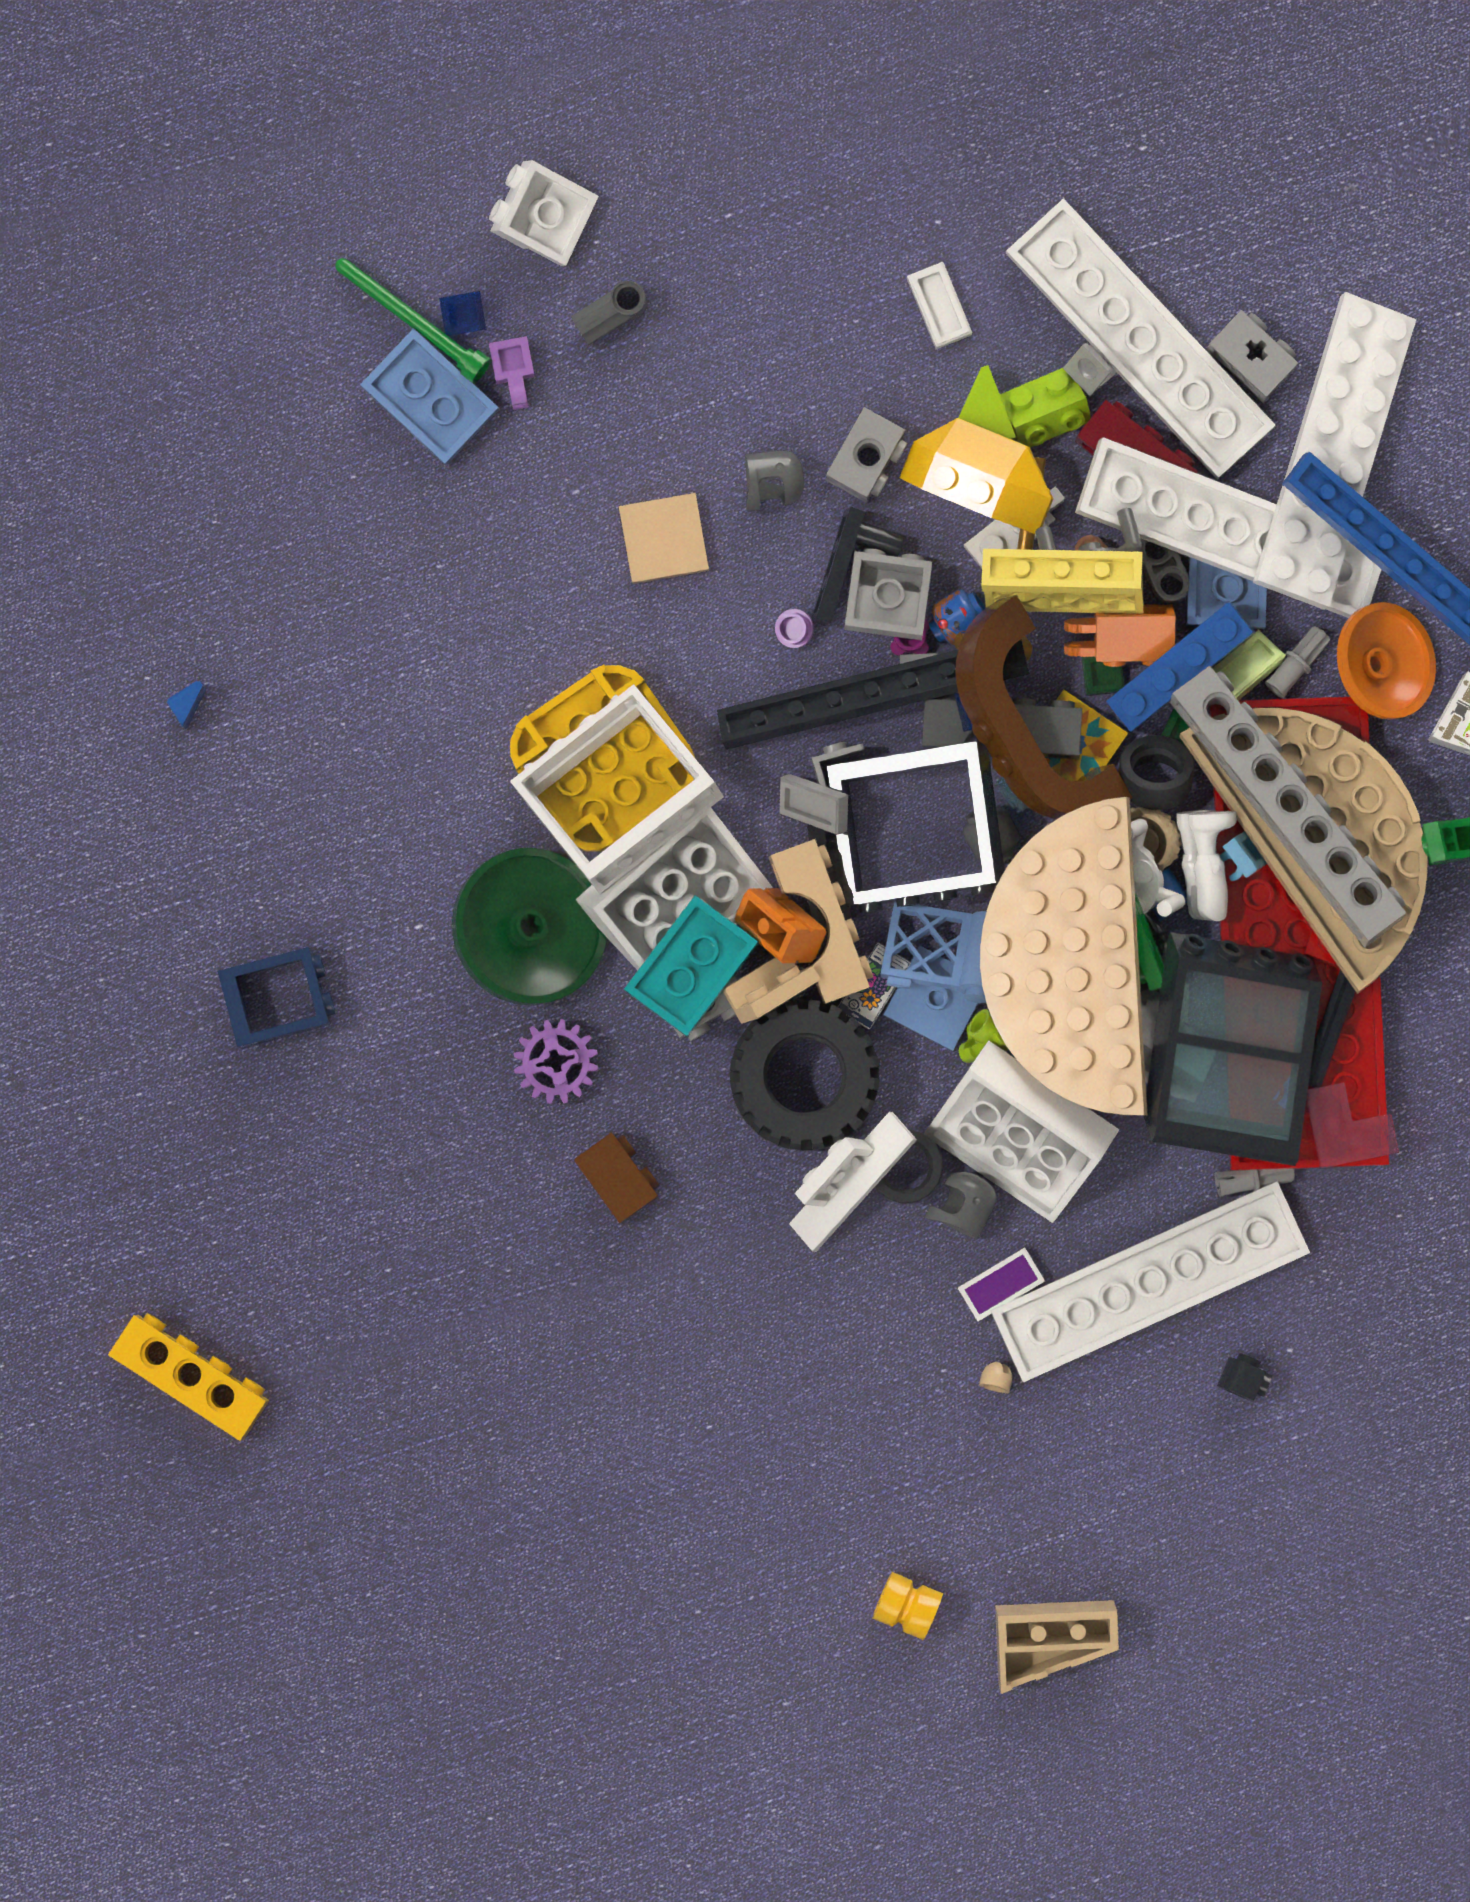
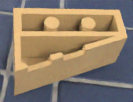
[995,1600,1119,1694]

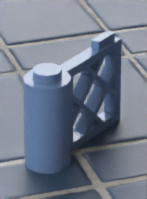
[880,901,987,1003]

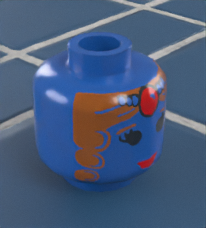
[929,589,986,647]

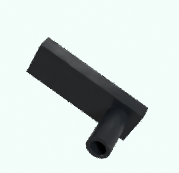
[811,507,904,626]

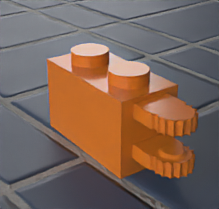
[1064,604,1176,667]

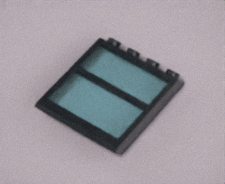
[1143,932,1322,1166]

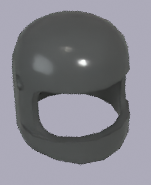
[745,450,804,512]
[924,1171,997,1240]

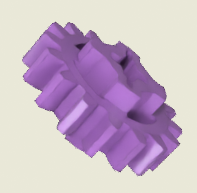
[514,1019,599,1104]

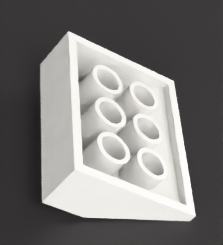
[576,808,773,971]
[924,1040,1119,1223]

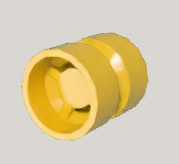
[872,1572,943,1640]

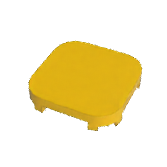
[510,665,696,852]

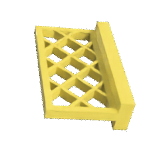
[981,549,1144,614]

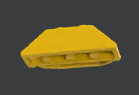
[899,418,1054,534]

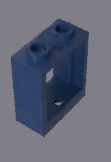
[217,947,336,1049]

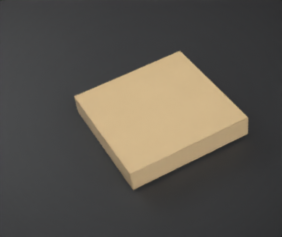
[619,493,709,584]

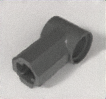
[571,281,648,346]

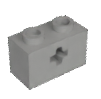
[1206,310,1298,403]

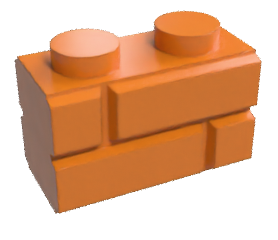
[734,888,827,964]

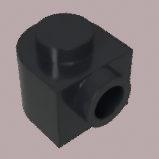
[1217,1353,1273,1402]

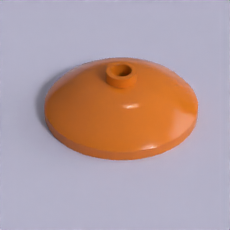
[1337,602,1436,720]

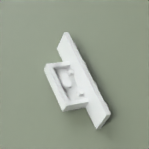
[789,1112,917,1252]

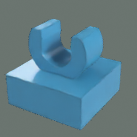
[1219,831,1267,881]

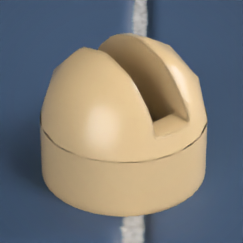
[979,1362,1012,1393]

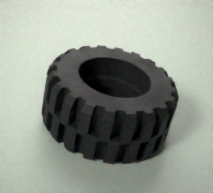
[730,1000,880,1151]

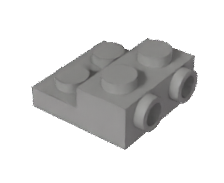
[844,549,932,640]

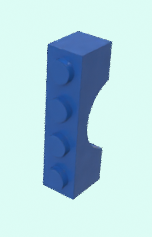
[1106,602,1256,732]

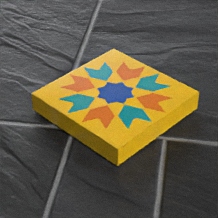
[1045,689,1128,781]

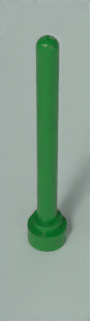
[335,258,492,384]

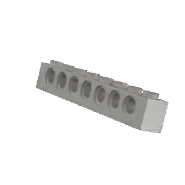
[1170,666,1406,948]

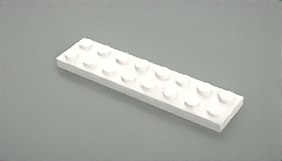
[1006,198,1275,480]
[1253,292,1416,610]
[1075,437,1381,618]
[990,1181,1310,1382]

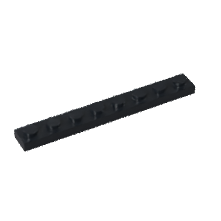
[717,639,1030,750]

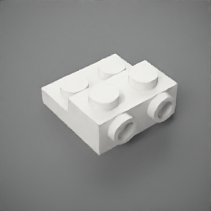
[489,160,599,266]

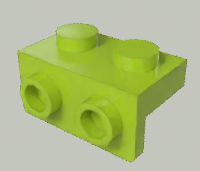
[1000,368,1091,447]

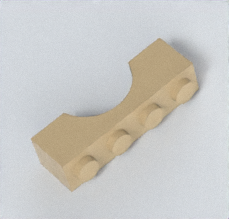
[769,839,873,1004]

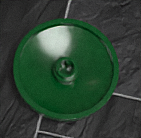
[452,848,607,1005]

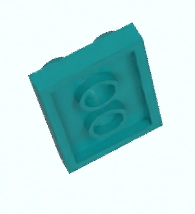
[624,895,759,1038]

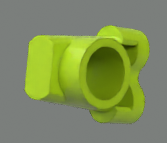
[959,1009,1009,1063]

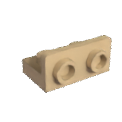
[723,958,821,1024]

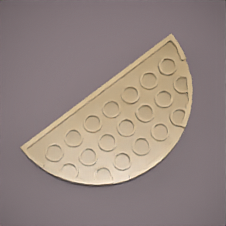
[1179,708,1427,994]
[980,797,1147,1115]

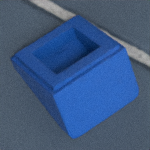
[167,681,206,729]

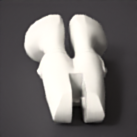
[1176,810,1237,921]

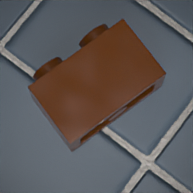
[573,1132,659,1224]

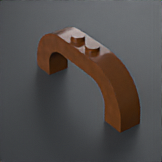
[956,595,1133,819]

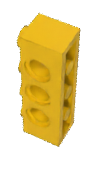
[108,1313,269,1441]

